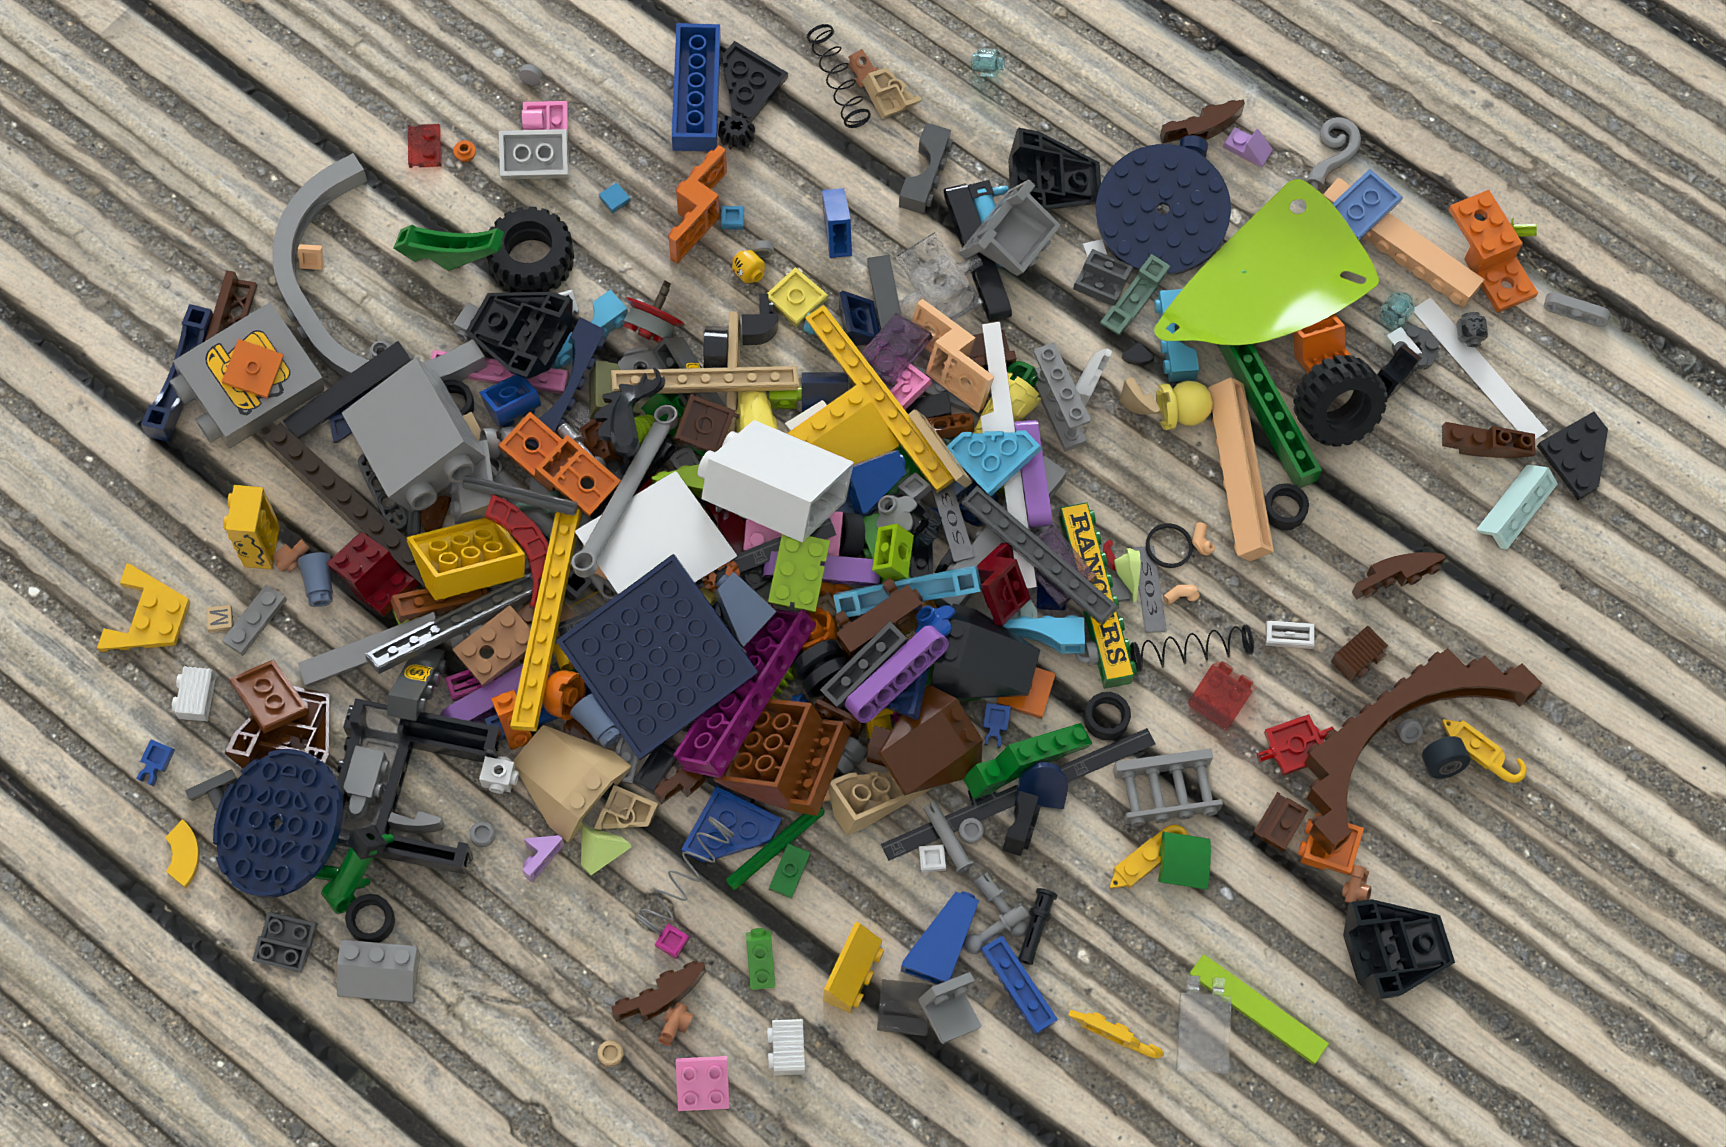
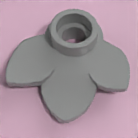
[876,495,918,531]

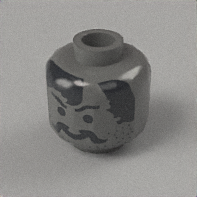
[1456,312,1488,347]

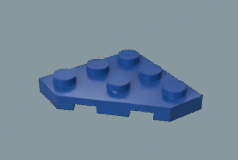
[681,786,782,863]

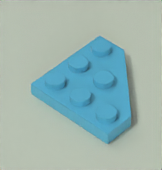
[947,430,1042,497]

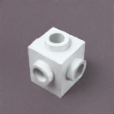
[479,756,519,794]

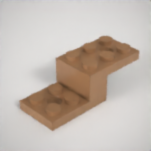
[452,601,576,687]

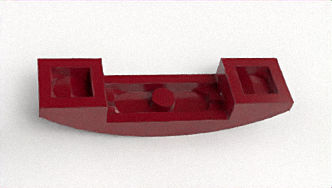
[702,499,746,554]

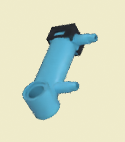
[968,180,1009,267]

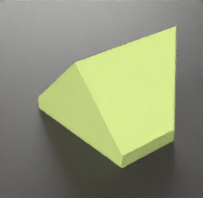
[581,825,632,875]

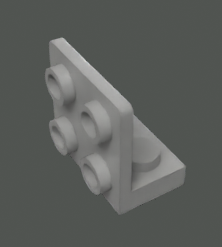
[918,972,982,1044]

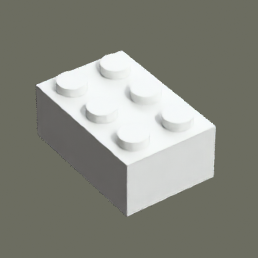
[499,129,569,180]

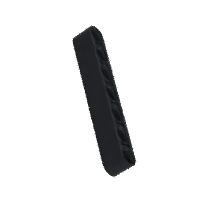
[944,183,1012,322]

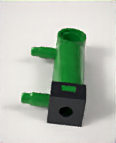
[321,825,394,914]

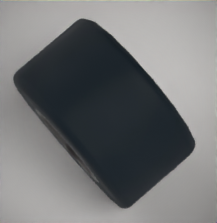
[1422,736,1471,779]

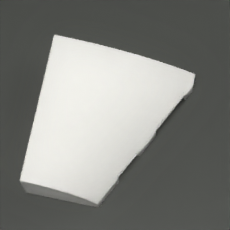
[1075,349,1112,406]

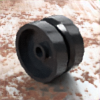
[791,639,849,698]

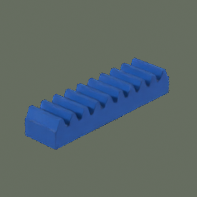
[981,935,1058,1035]

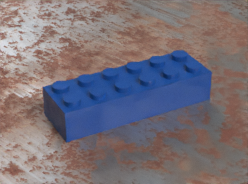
[672,23,721,151]

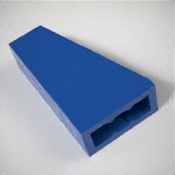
[900,891,979,985]

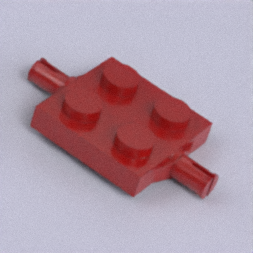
[1257,714,1334,776]

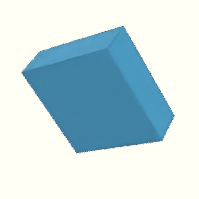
[599,183,630,214]
[721,206,744,230]

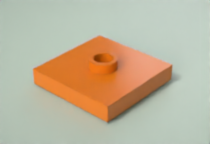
[222,339,284,399]
[996,667,1056,719]

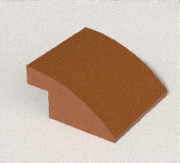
[713,699,851,816]

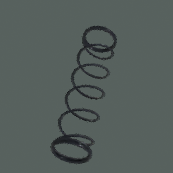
[807,24,871,128]
[1130,624,1254,672]

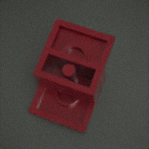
[327,531,418,617]
[977,542,1031,626]

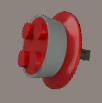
[623,280,685,343]

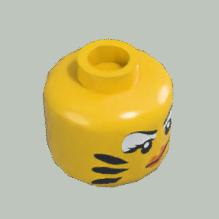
[732,250,765,284]

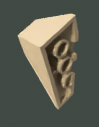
[828,771,932,836]

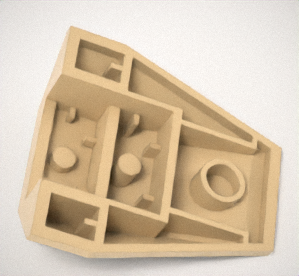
[512,725,632,843]

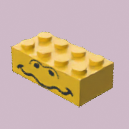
[223,485,280,570]

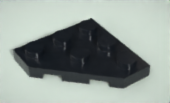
[722,41,788,121]
[1537,411,1608,500]

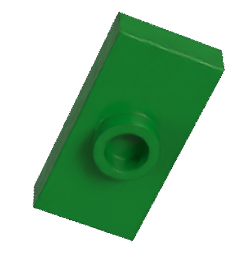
[769,844,811,899]

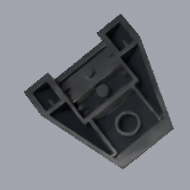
[1008,127,1101,210]
[466,292,573,379]
[930,603,1040,699]
[1343,899,1455,1000]

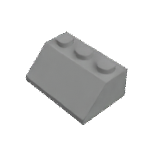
[448,440,493,524]
[337,940,421,1003]

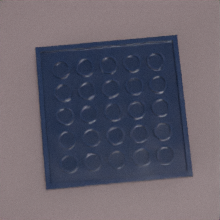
[556,554,759,760]

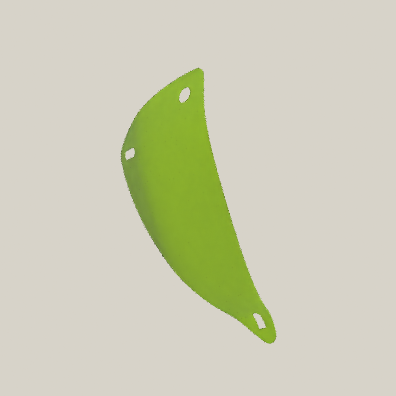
[1154,179,1379,345]

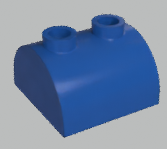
[479,374,541,427]

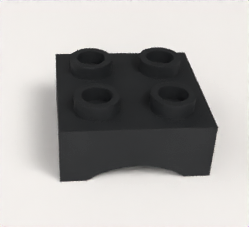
[1002,791,1041,856]

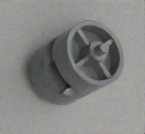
[834,736,868,778]

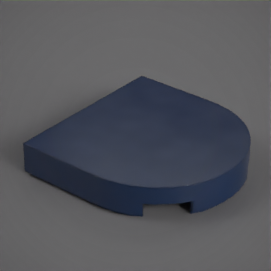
[1015,762,1068,809]

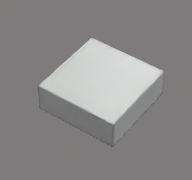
[919,844,946,873]

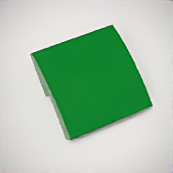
[1158,831,1211,890]

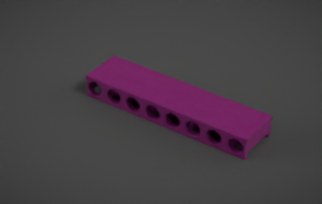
[673,605,816,778]

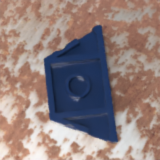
[885,667,929,720]

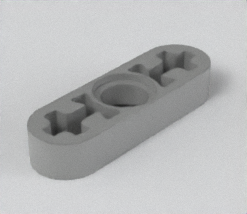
[1544,292,1610,327]

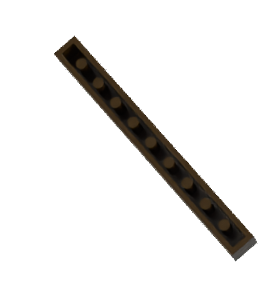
[263,422,426,590]

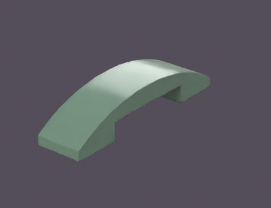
[1100,254,1170,335]

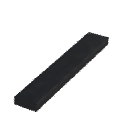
[283,341,412,439]

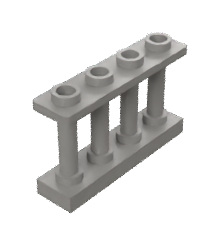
[1033,343,1091,452]
[1113,748,1223,827]

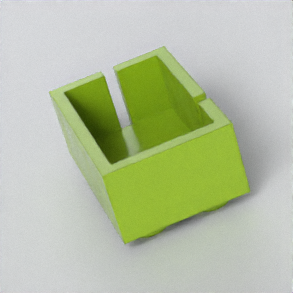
[768,534,830,614]

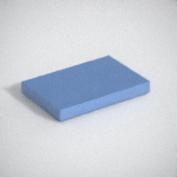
[1333,169,1403,241]

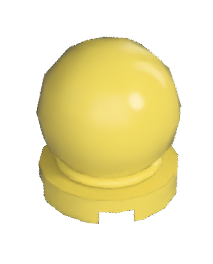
[1156,380,1213,430]

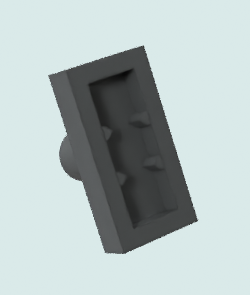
[185,769,237,810]

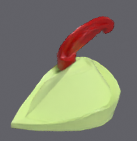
[1103,540,1141,602]

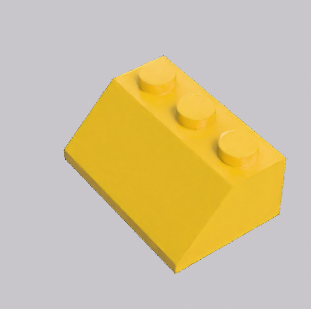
[823,921,884,1014]

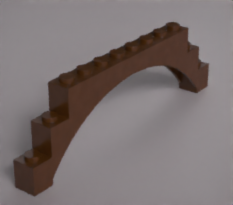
[1304,648,1543,855]

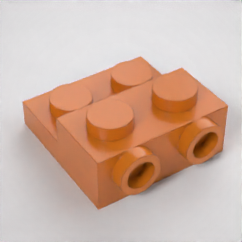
[1298,812,1364,876]

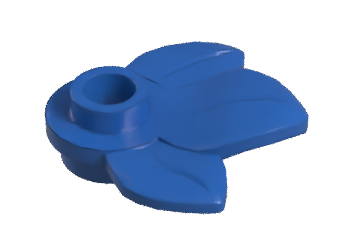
[915,605,956,637]

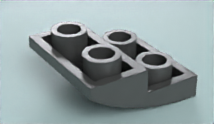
[252,912,318,972]

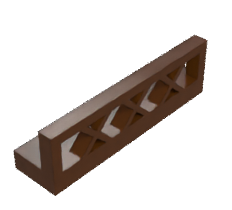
[205,270,257,341]

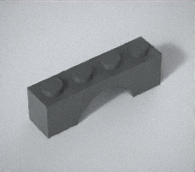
[899,123,954,214]

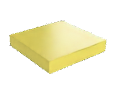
[766,267,828,327]

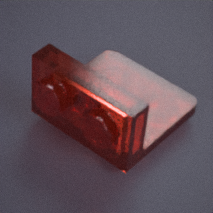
[1188,661,1257,729]

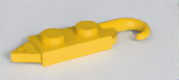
[1441,719,1527,783]
[1109,825,1189,889]
[1068,1010,1164,1059]

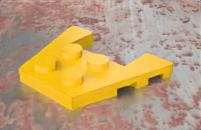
[97,563,190,652]

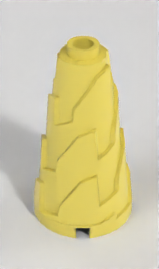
[973,372,1041,434]
[736,391,778,433]

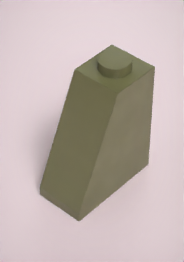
[589,360,641,419]

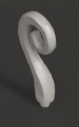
[1306,117,1361,190]

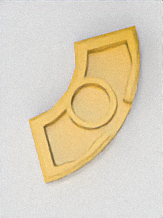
[165,819,199,889]

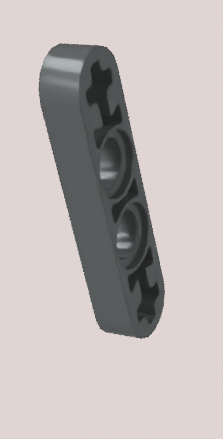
[358,453,408,533]

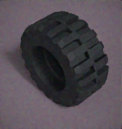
[487,206,574,293]
[1293,355,1388,447]

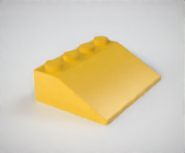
[786,385,900,465]
[407,518,525,600]

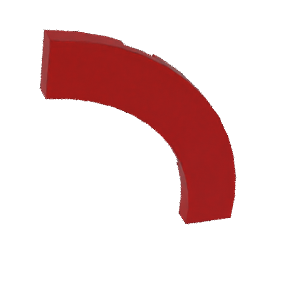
[484,494,549,609]

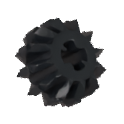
[718,112,755,151]

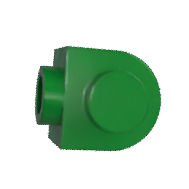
[1007,361,1038,388]

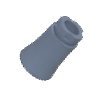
[297,552,333,607]
[570,693,622,749]

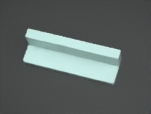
[1477,465,1558,550]

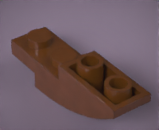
[1160,99,1245,144]
[1442,422,1536,458]
[1352,552,1446,600]
[654,766,708,805]
[611,961,706,1022]

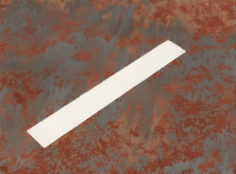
[1412,297,1548,440]

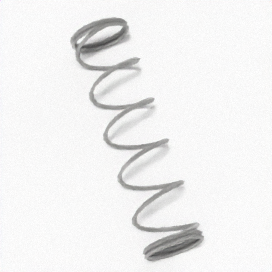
[635,816,735,936]

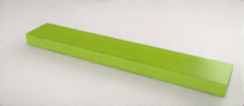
[1189,954,1329,1065]

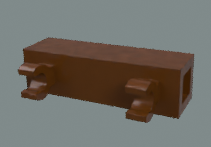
[835,578,923,658]

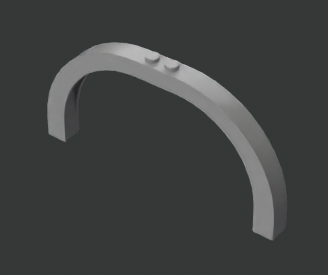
[273,153,487,389]

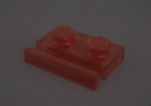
[408,124,442,168]

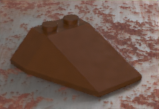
[878,685,983,796]
[225,686,330,768]

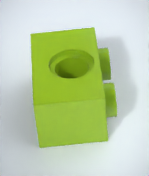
[872,524,914,581]

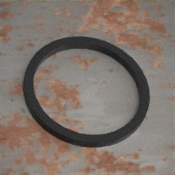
[1146,523,1193,568]

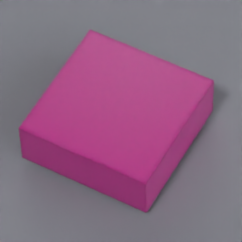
[655,924,690,959]

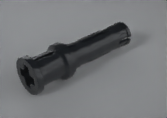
[1018,888,1058,965]

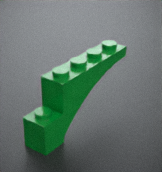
[393,224,504,271]
[963,723,1092,799]

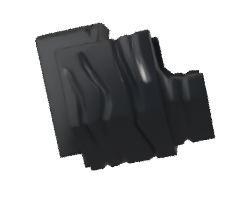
[908,501,942,550]

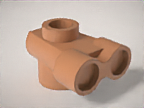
[848,49,879,88]
[272,539,311,572]
[1342,865,1372,904]
[658,1002,693,1046]

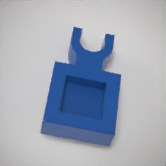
[983,703,1011,748]
[136,739,175,786]

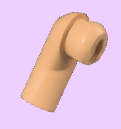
[1192,522,1215,556]
[1163,585,1200,605]

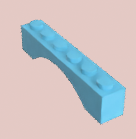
[833,565,982,617]
[993,615,1085,654]

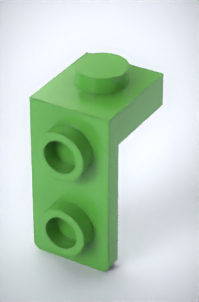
[746,928,775,990]

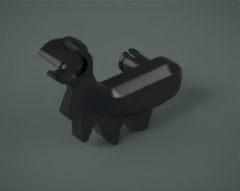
[594,368,666,464]

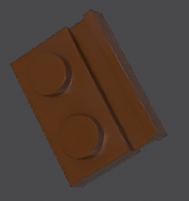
[1253,792,1308,852]

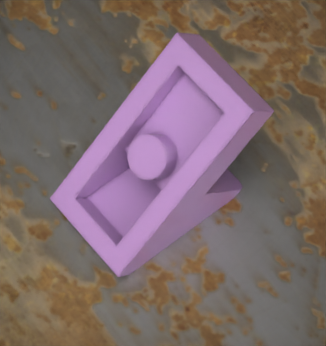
[1223,127,1273,168]
[522,835,564,882]

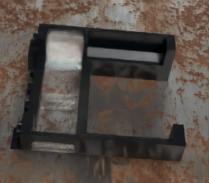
[335,698,502,875]

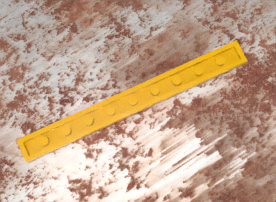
[805,305,956,493]
[510,509,582,731]

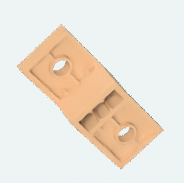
[908,299,994,412]

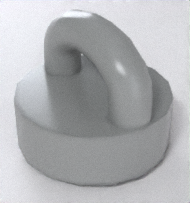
[1075,641,1099,666]
[1395,718,1423,743]

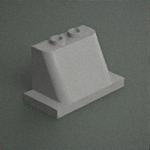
[959,180,1060,276]

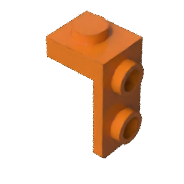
[491,689,532,750]

